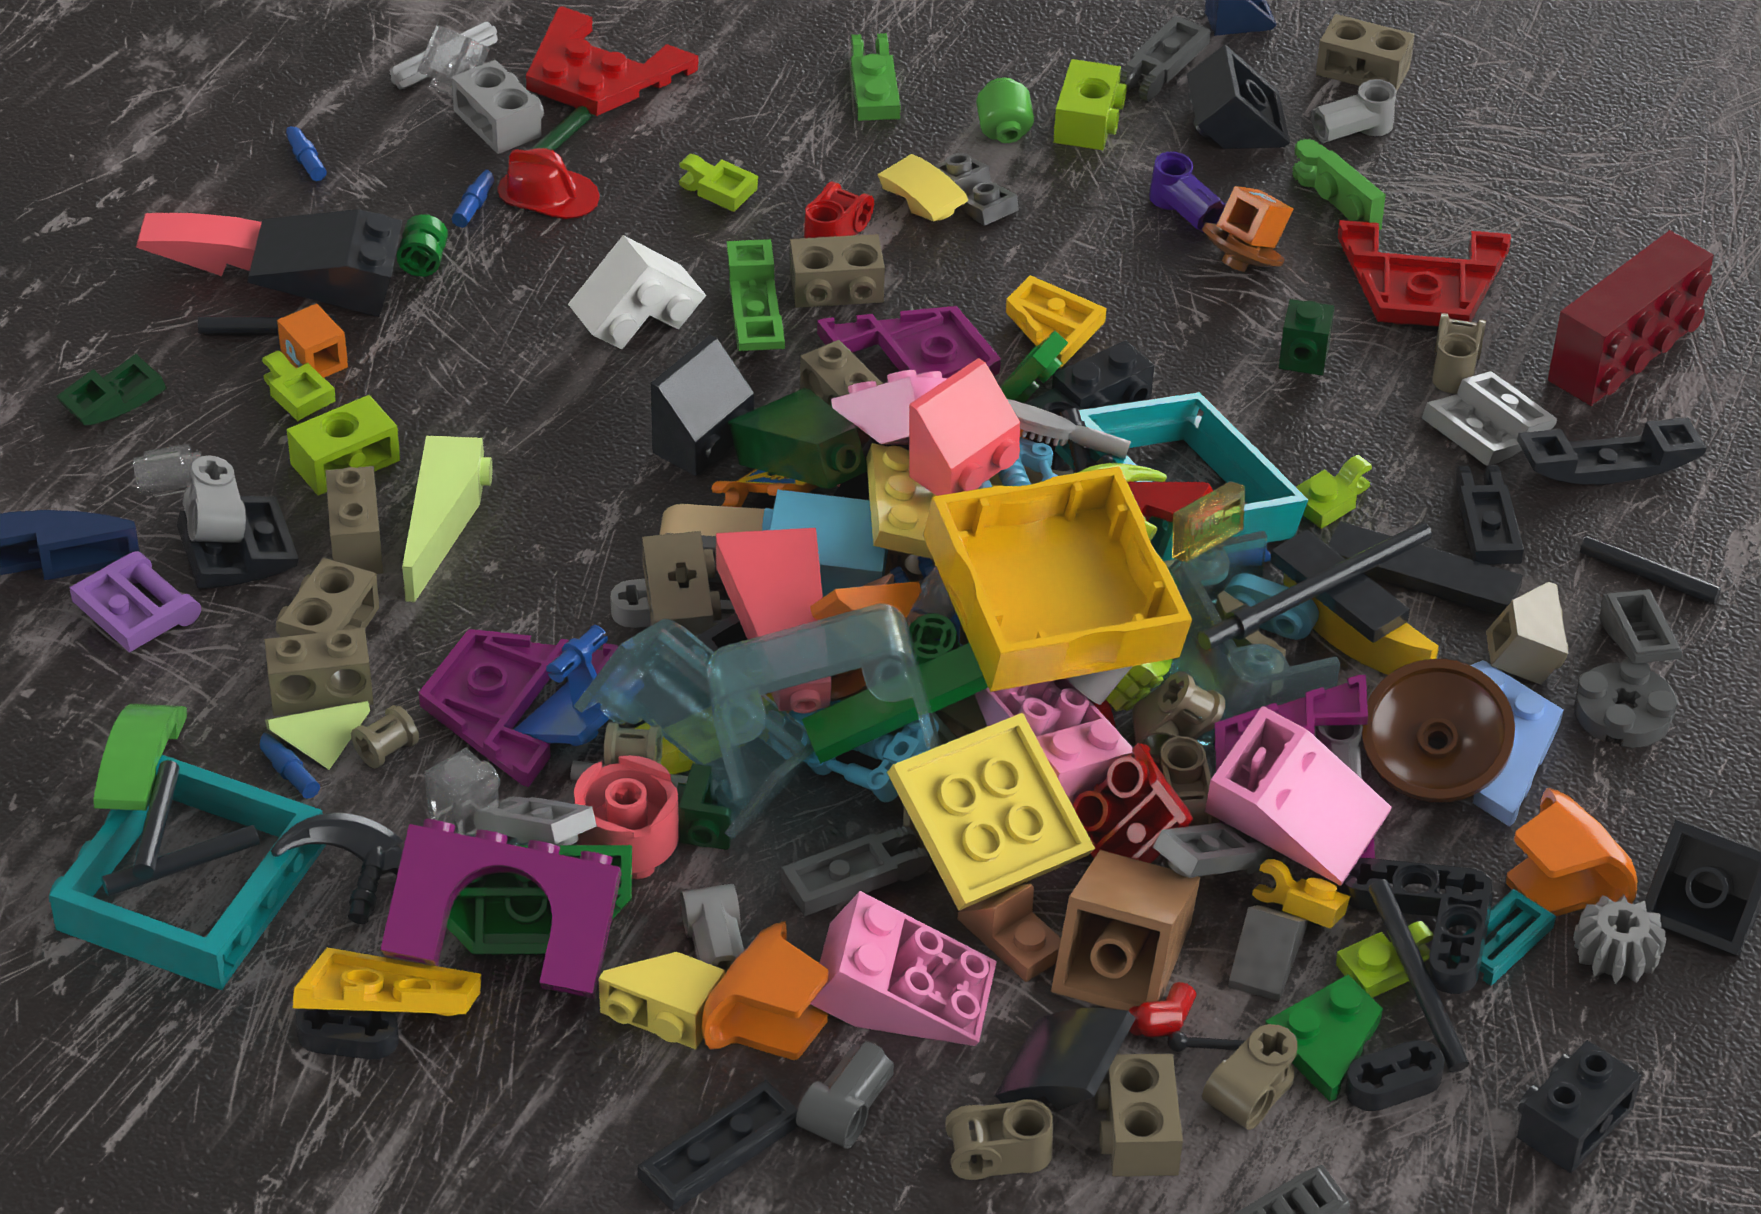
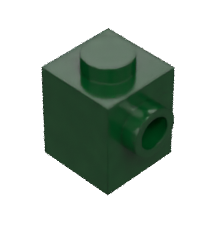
[1278,299,1335,376]

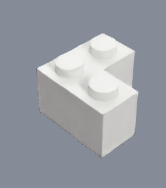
[568,235,706,349]

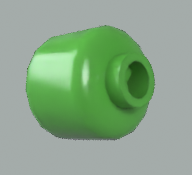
[976,77,1034,143]

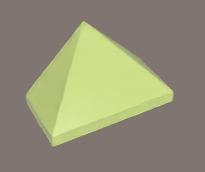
[265,701,370,770]

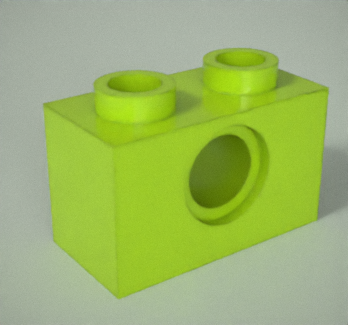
[1053,59,1127,151]
[287,395,400,496]

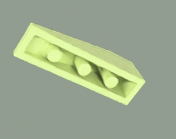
[402,436,492,602]

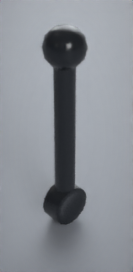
[1167,1031,1246,1052]

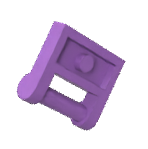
[70,551,201,653]

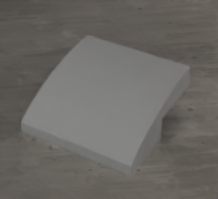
[1421,371,1557,466]

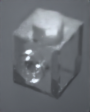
[417,25,490,96]
[424,747,500,836]

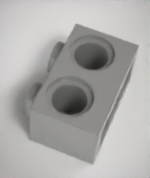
[451,60,544,154]

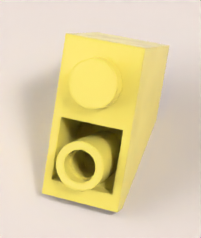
[599,952,725,1050]

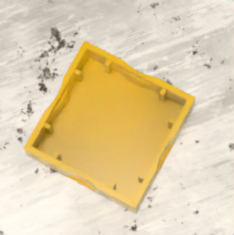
[923,466,1192,692]

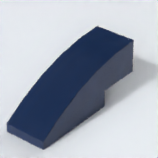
[0,510,140,580]

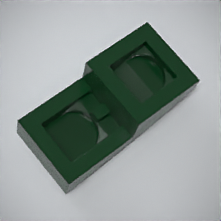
[57,354,167,426]

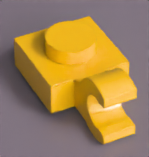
[1252,859,1350,929]

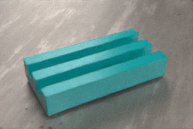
[1452,889,1556,986]

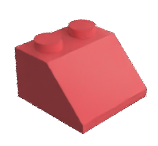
[909,358,1020,496]

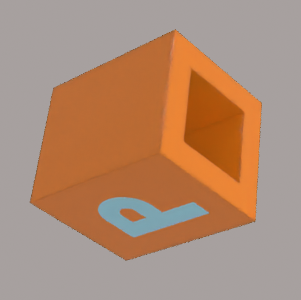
[1216,186,1293,248]
[277,303,348,378]

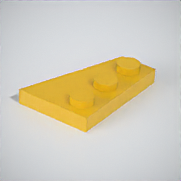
[293,947,482,1016]

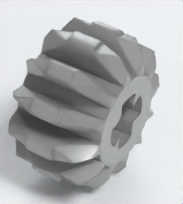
[1573,894,1666,984]

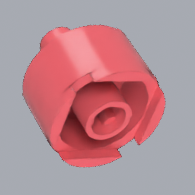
[574,755,679,879]

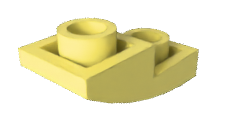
[877,154,968,222]

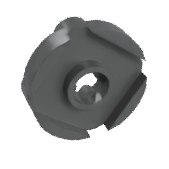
[1575,658,1677,748]

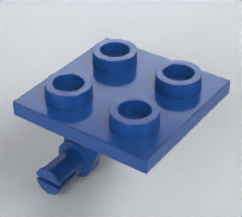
[514,625,644,746]

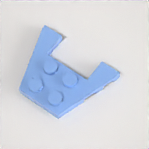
[1470,660,1563,827]

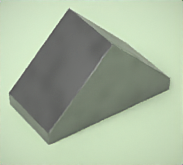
[1228,905,1308,1001]

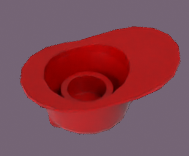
[497,148,600,219]

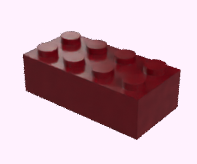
[1548,230,1714,406]

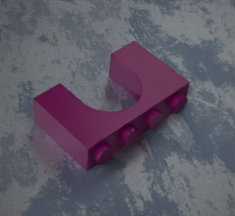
[380,819,622,999]

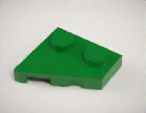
[1000,331,1068,403]
[1265,975,1383,1102]

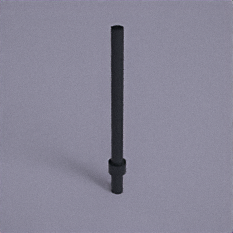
[1198,522,1432,650]

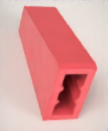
[716,528,831,713]

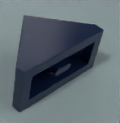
[1205,0,1277,36]

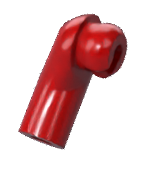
[1128,982,1196,1037]

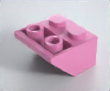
[831,370,948,445]

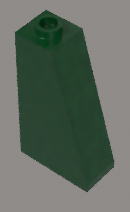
[728,388,867,489]

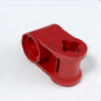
[804,181,874,238]

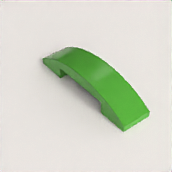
[727,239,785,351]
[94,704,187,811]

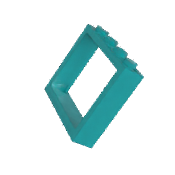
[1055,392,1308,561]
[49,755,326,990]

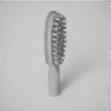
[1007,399,1131,459]

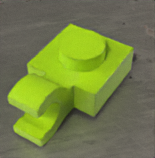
[679,154,758,212]
[262,350,335,421]
[1296,455,1372,529]
[1336,921,1434,998]

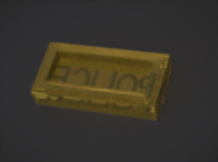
[1172,481,1245,562]

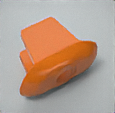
[1506,788,1638,916]
[701,921,829,1060]

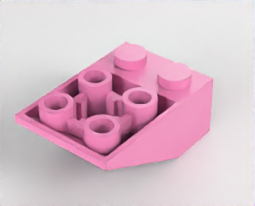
[975,678,1134,805]
[1205,706,1392,886]
[810,891,997,1046]

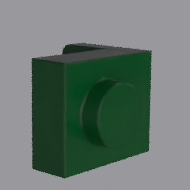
[677,763,732,850]

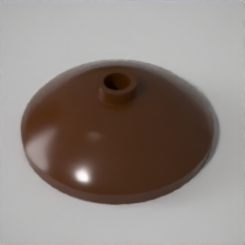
[1362,659,1515,803]

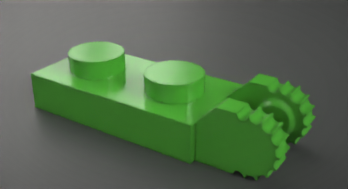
[850,33,900,121]
[1293,139,1386,230]

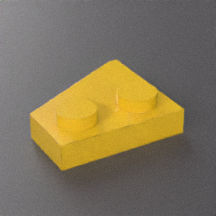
[1006,275,1107,369]

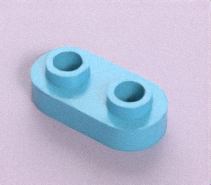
[1224,573,1319,640]

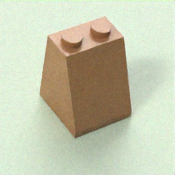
[1051,850,1200,1011]

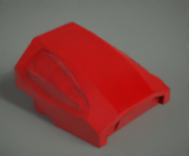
[1072,743,1193,864]

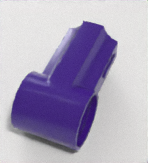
[1149,152,1226,234]

